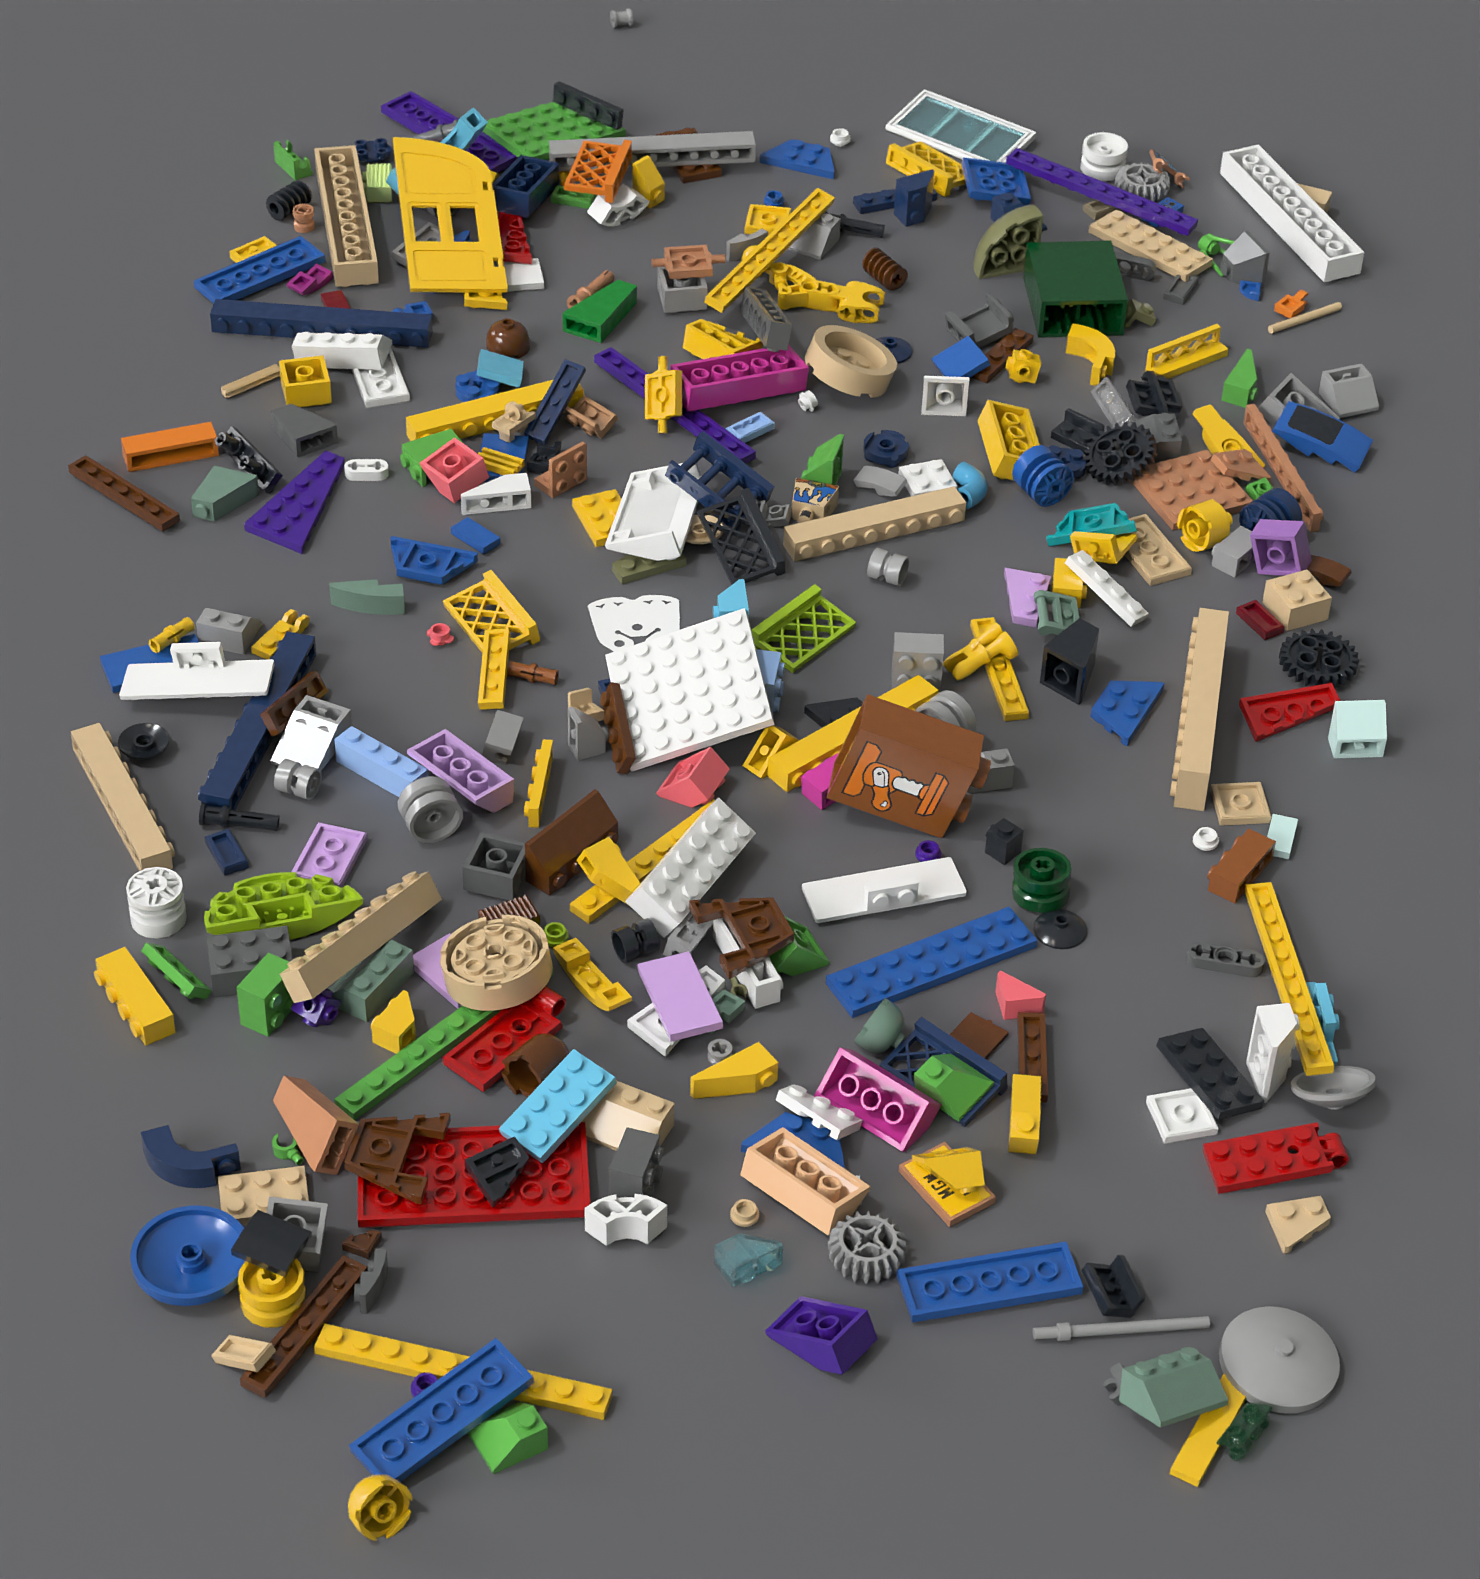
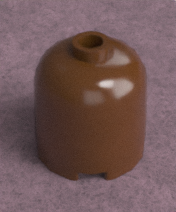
[502,1034,570,1097]

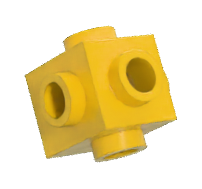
[1006,349,1041,384]

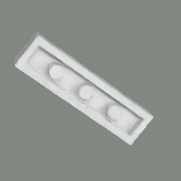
[1065,550,1149,627]

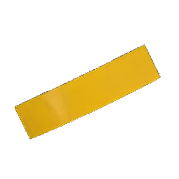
[553,938,632,1011]

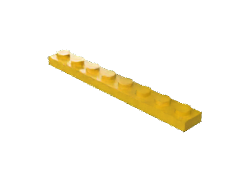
[570,799,715,924]

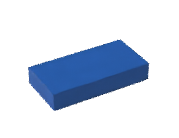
[451,517,500,555]

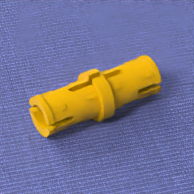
[148,617,195,653]

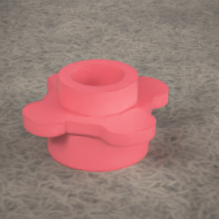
[427,623,454,646]

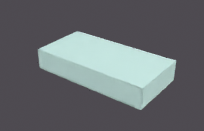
[1267,814,1298,859]

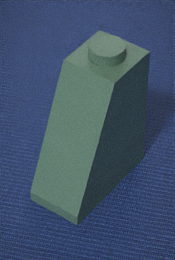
[191,466,259,521]

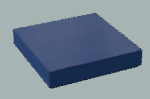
[931,336,991,378]

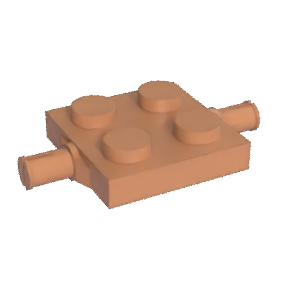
[651,245,725,280]

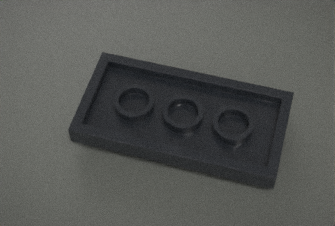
[1156,1027,1265,1120]

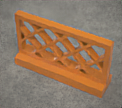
[564,140,632,203]

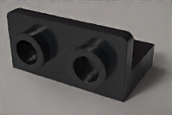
[1051,408,1105,454]

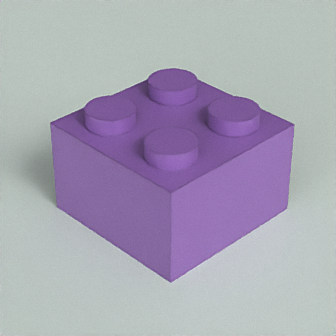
[1250,519,1312,576]

